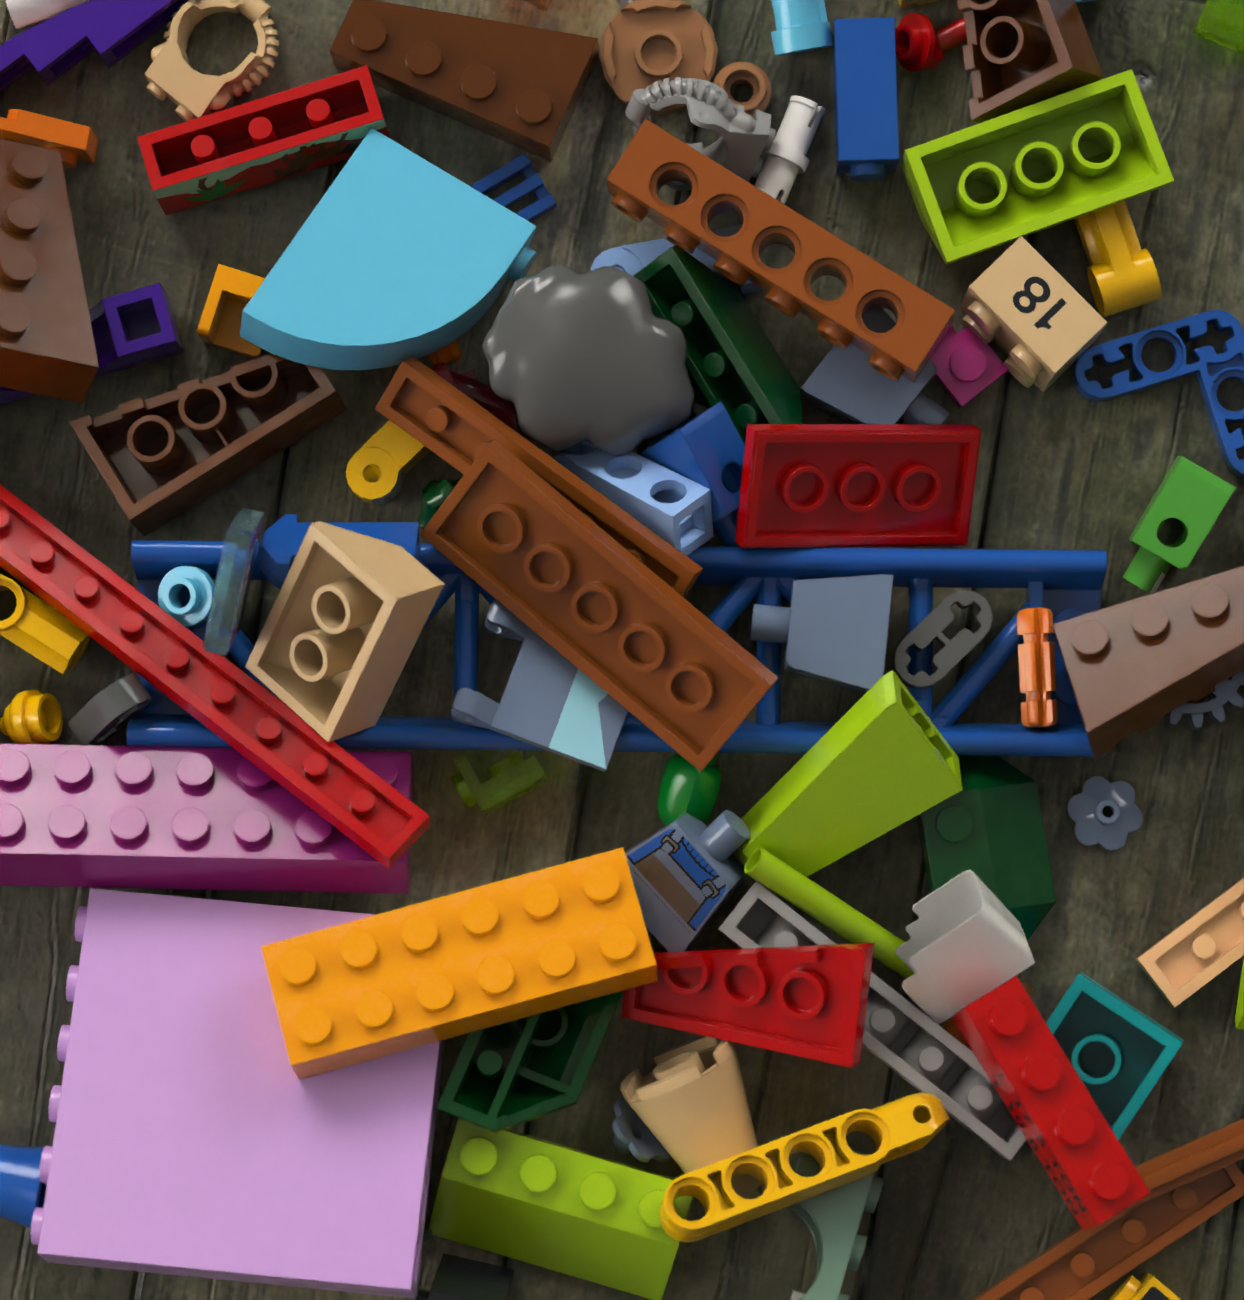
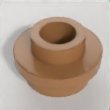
[713,62,771,117]

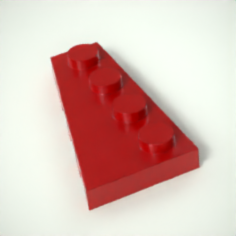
[621,943,874,1068]

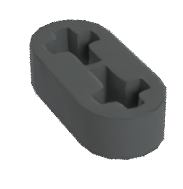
[892,590,993,690]
[68,672,153,745]

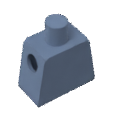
[800,307,950,424]
[750,574,893,694]

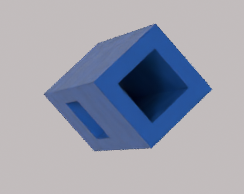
[832,17,899,182]

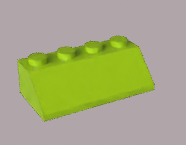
[900,69,1174,264]
[429,1118,693,1300]

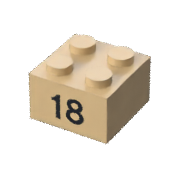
[960,236,1108,392]

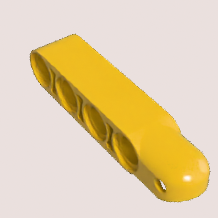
[659,1092,950,1243]

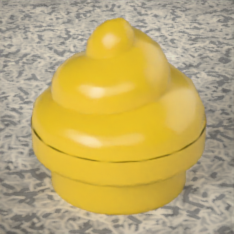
[0,689,63,744]

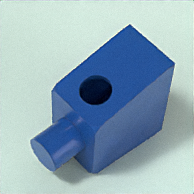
[638,401,745,547]

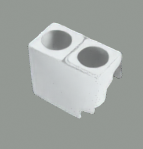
[895,870,1035,1025]

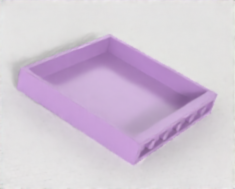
[30,888,446,1299]

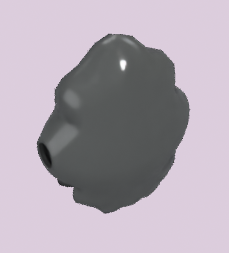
[482,264,695,456]

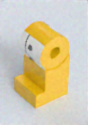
[346,420,444,505]

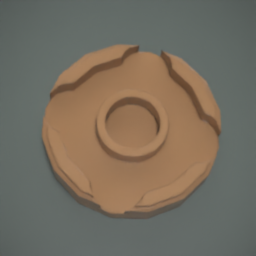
[599,0,718,116]

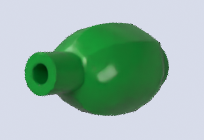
[656,753,721,827]

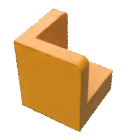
[197,264,265,358]

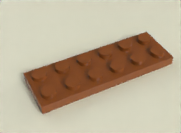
[419,439,779,772]

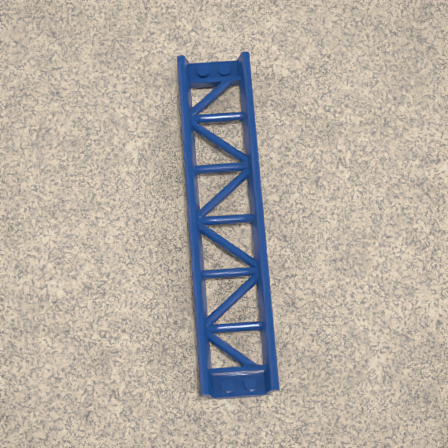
[127,540,1107,757]

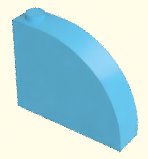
[239,127,537,370]

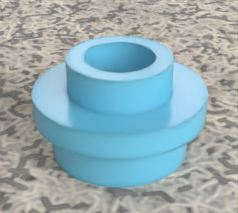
[158,566,218,627]

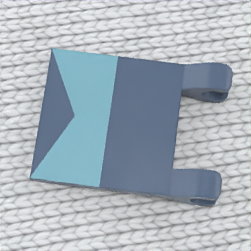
[451,600,628,772]

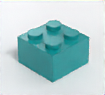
[1046,972,1185,1140]

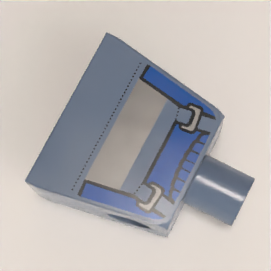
[625,810,751,952]

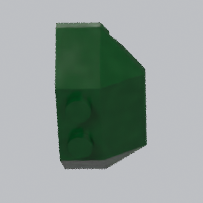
[633,245,803,444]
[916,755,1056,941]
[437,990,624,1133]

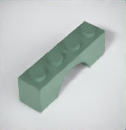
[788,1149,884,1300]

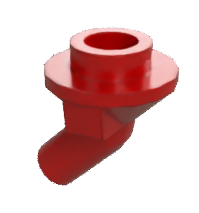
[895,13,967,72]

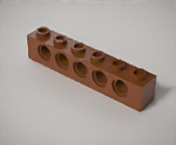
[606,119,955,383]

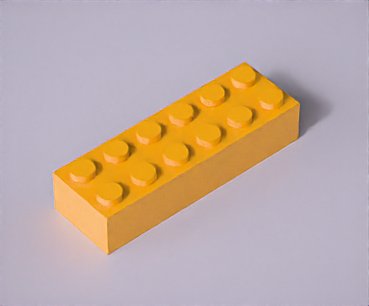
[261,847,658,1079]

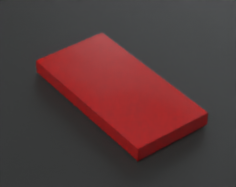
[735,424,982,548]

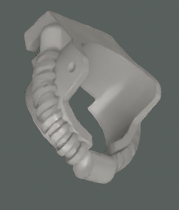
[625,77,776,191]

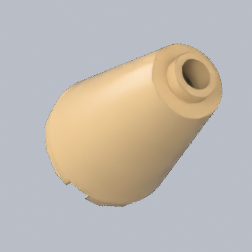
[620,1036,761,1199]

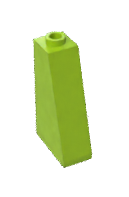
[738,670,963,894]

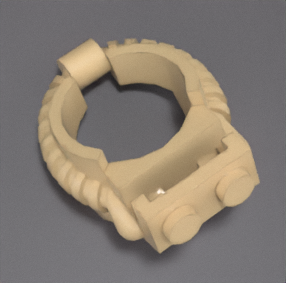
[144,0,279,121]

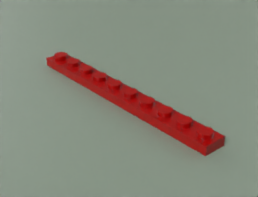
[0,484,430,869]

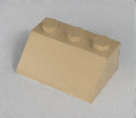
[245,521,444,743]

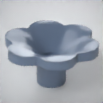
[1066,776,1143,851]
[612,1096,671,1162]

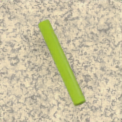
[744,847,915,979]

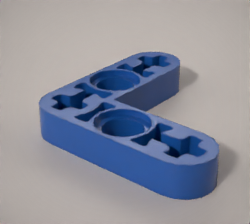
[1072,310,1244,480]

